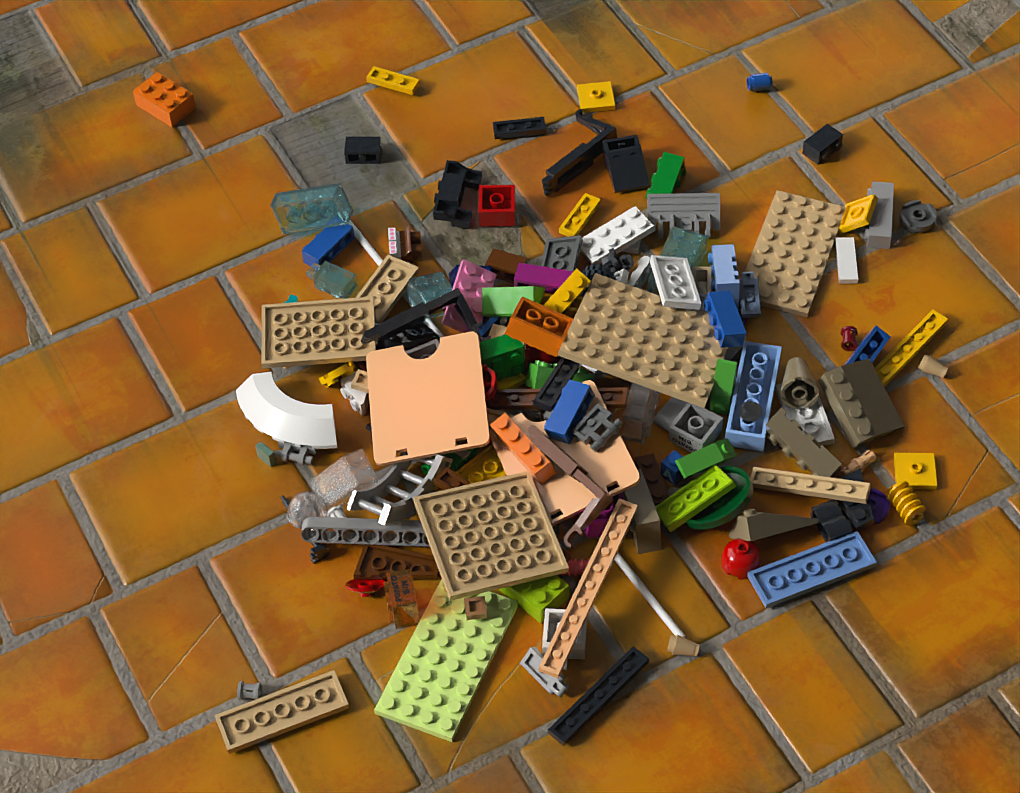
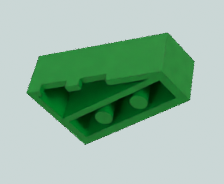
[645,152,687,199]

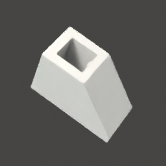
[340,371,369,416]

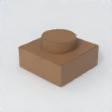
[464,596,487,620]

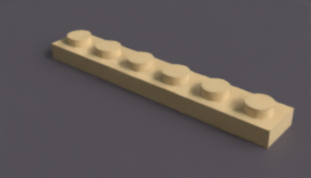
[750,467,871,504]

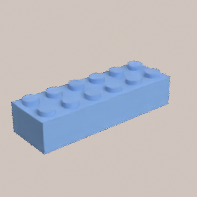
[725,341,782,452]

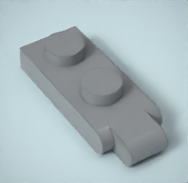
[520,647,569,697]

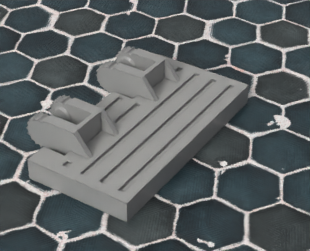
[647,193,720,239]

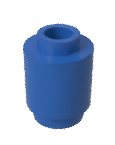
[746,72,773,92]

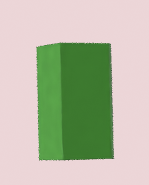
[482,286,546,317]

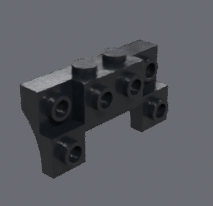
[433,160,482,228]

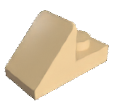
[692,267,711,295]

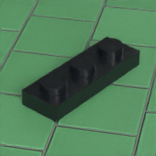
[493,117,546,139]

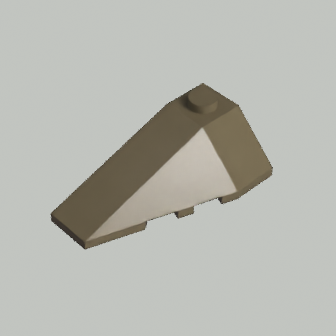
[729,509,819,541]

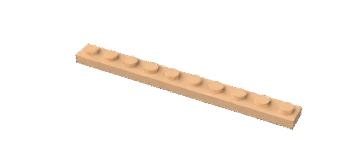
[539,499,638,678]

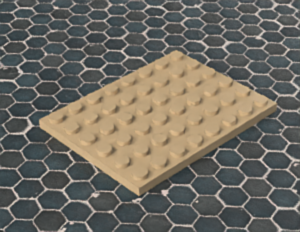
[558,273,728,408]

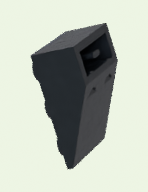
[603,135,649,193]
[375,322,440,352]

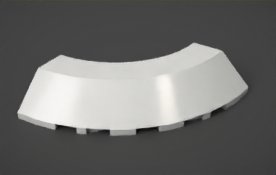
[236,372,337,449]

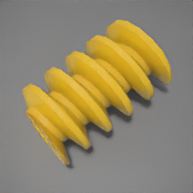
[885,481,926,526]

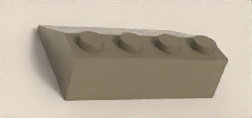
[818,359,905,449]

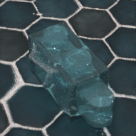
[306,261,357,299]

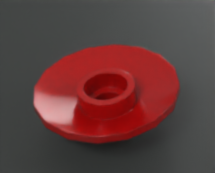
[346,579,386,597]

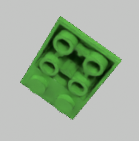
[525,360,593,389]

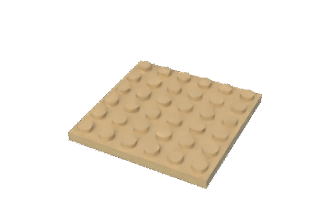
[414,471,569,601]

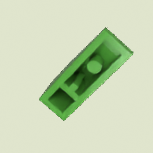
[710,358,737,415]
[675,438,737,479]

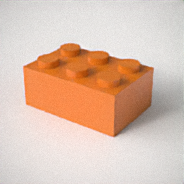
[133,72,196,128]
[504,297,573,357]

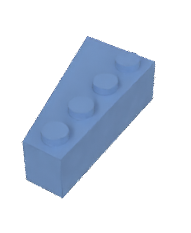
[708,244,740,309]

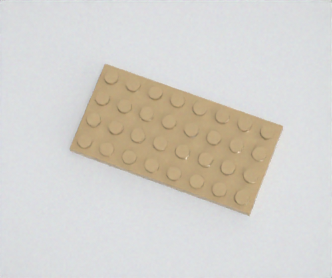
[739,190,846,318]

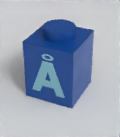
[661,450,684,486]

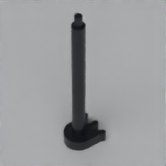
[281,496,330,564]

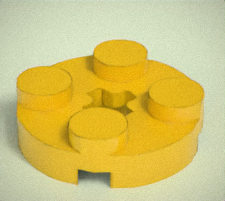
[319,361,355,387]

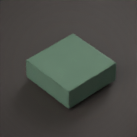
[255,442,276,467]

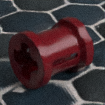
[841,326,858,351]

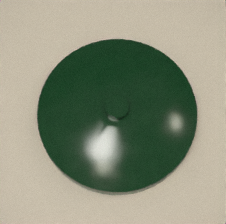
[684,466,753,529]

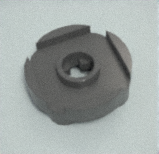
[900,200,937,234]

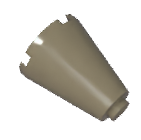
[780,357,819,409]

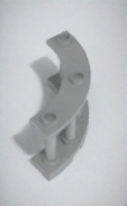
[347,451,453,526]

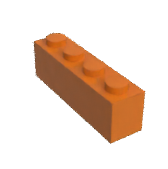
[490,413,556,485]

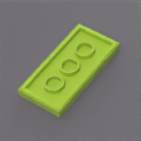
[655,465,736,532]

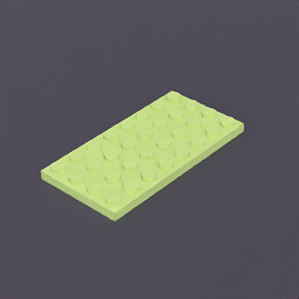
[374,579,518,742]

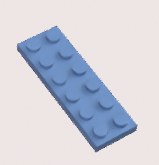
[748,531,877,609]

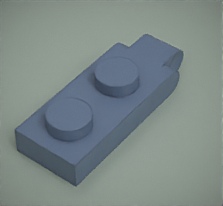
[739,272,761,318]

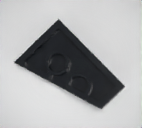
[834,468,875,532]

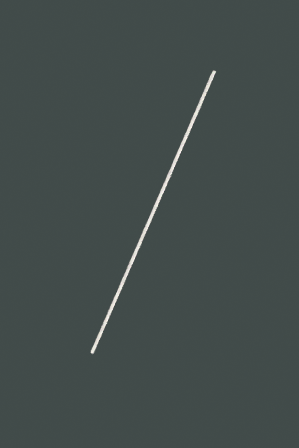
[338,211,687,638]

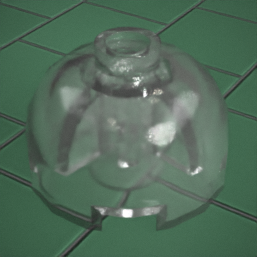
[287,491,327,530]

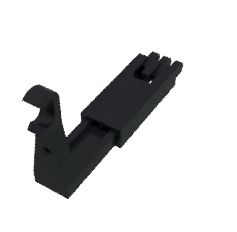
[542,109,617,196]
[361,288,491,345]

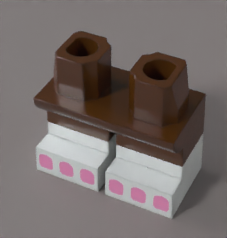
[388,227,422,264]

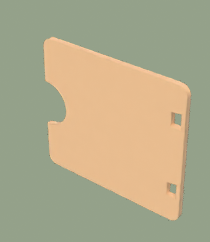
[366,332,490,466]
[489,380,641,526]

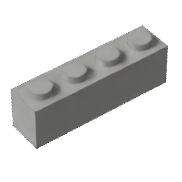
[864,181,894,249]

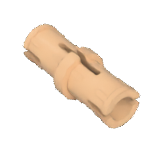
[839,450,876,478]

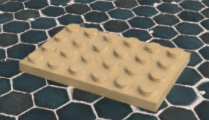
[261,296,376,369]

